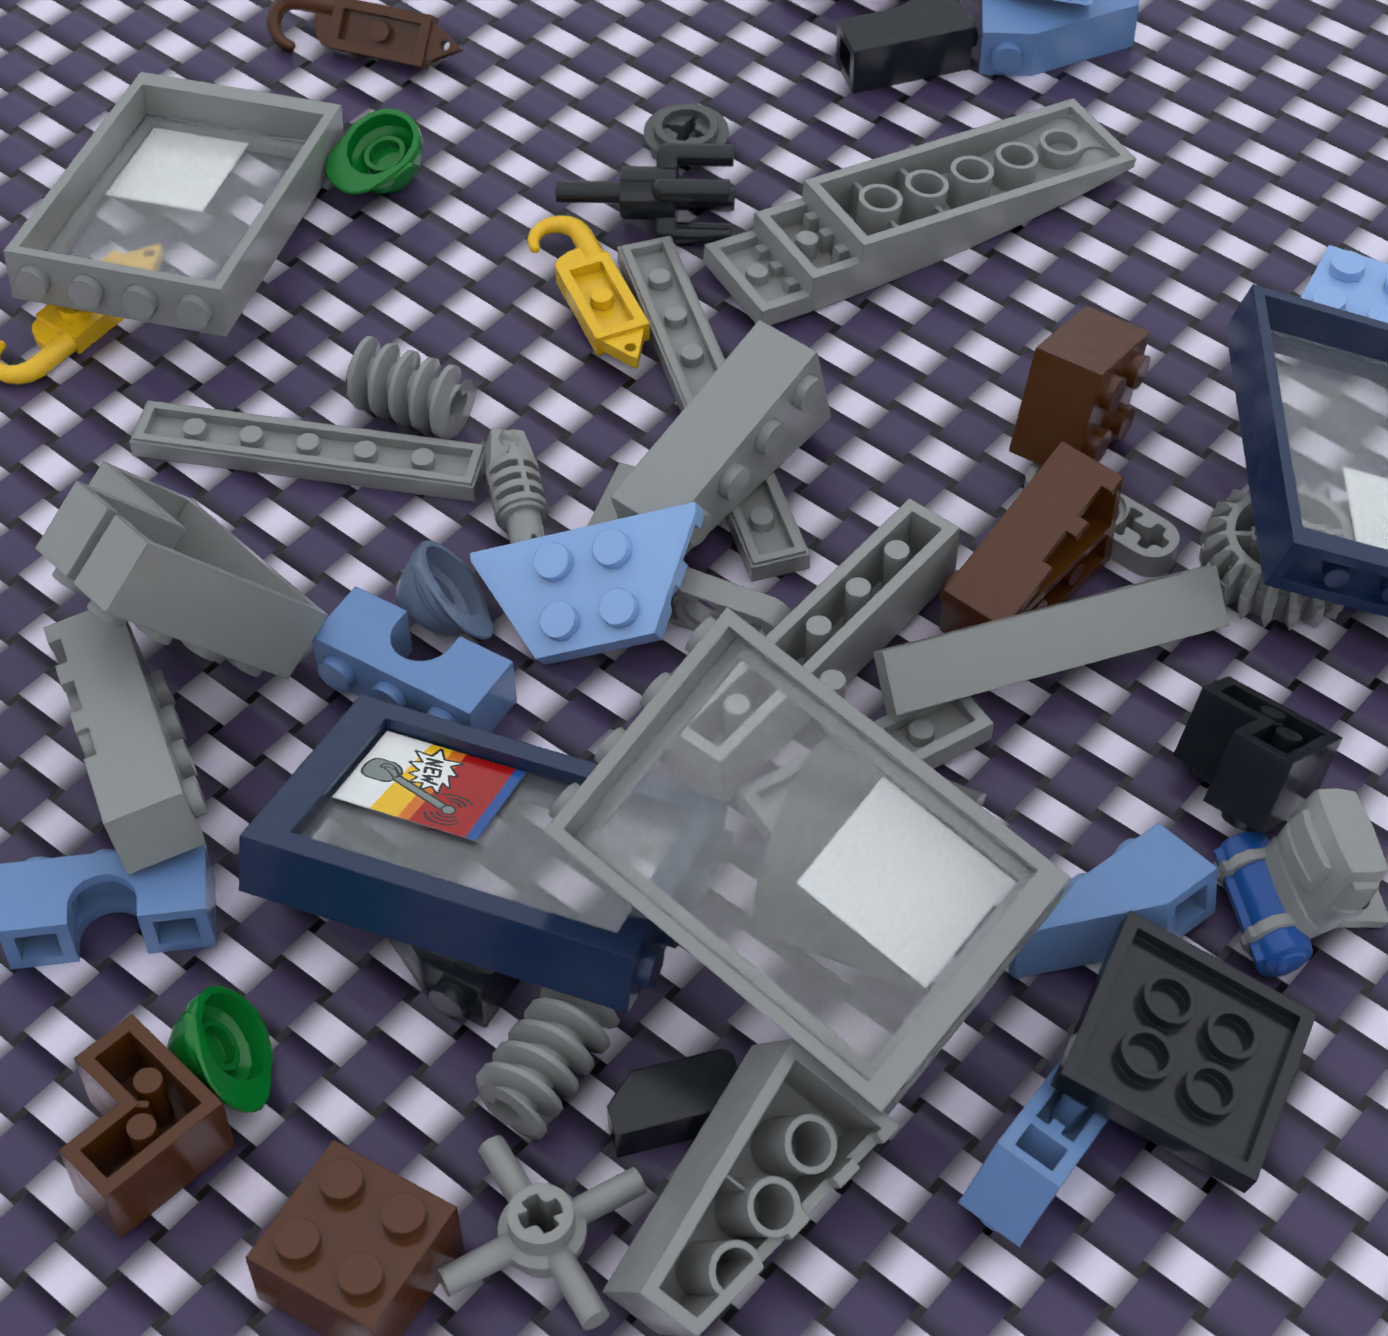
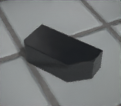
[607,1049,738,1158]

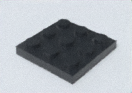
[1050,911,1317,1193]

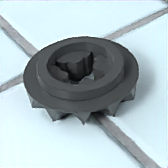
[644,103,729,169]

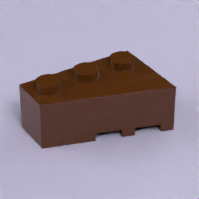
[939,441,1123,633]

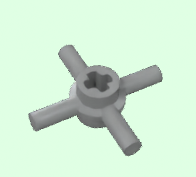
[436,1135,647,1330]

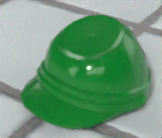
[325,108,423,194]
[167,985,273,1113]

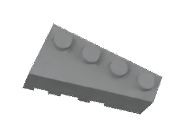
[43,610,209,875]
[602,1039,901,1336]

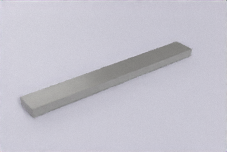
[617,236,810,582]

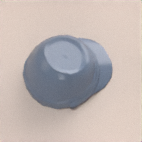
[395,540,493,640]

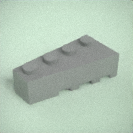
[610,320,831,555]

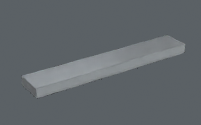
[129,400,486,502]
[873,565,1229,716]

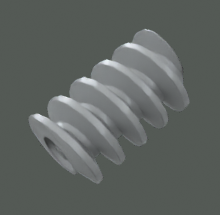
[345,336,476,440]
[476,987,620,1140]

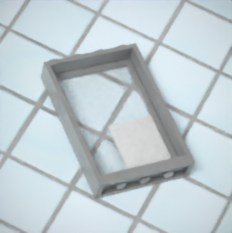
[4,72,344,337]
[544,607,1073,1115]

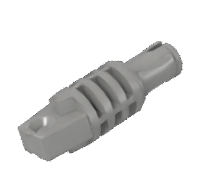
[485,428,549,544]

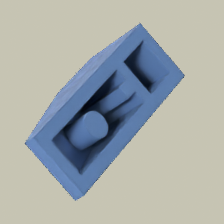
[979,0,1139,76]
[958,1058,1109,1247]

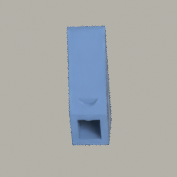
[1009,823,1218,979]

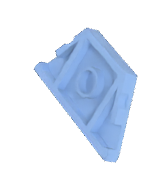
[470,502,704,665]

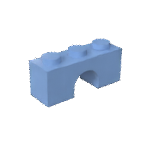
[312,586,517,732]
[0,844,217,969]

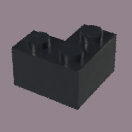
[1173,676,1343,834]

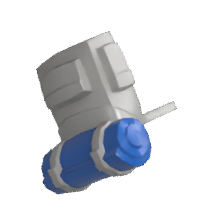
[1212,788,1388,978]

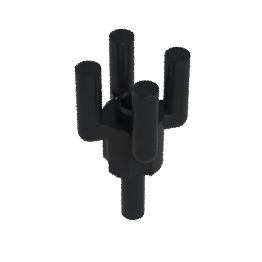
[556,143,735,245]

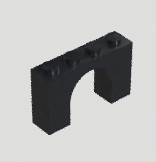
[836,0,978,94]

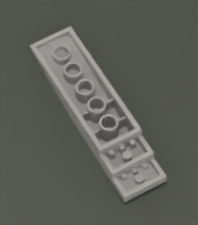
[703,98,1136,326]

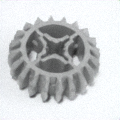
[1199,481,1353,632]

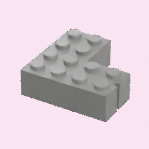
[35,461,328,679]

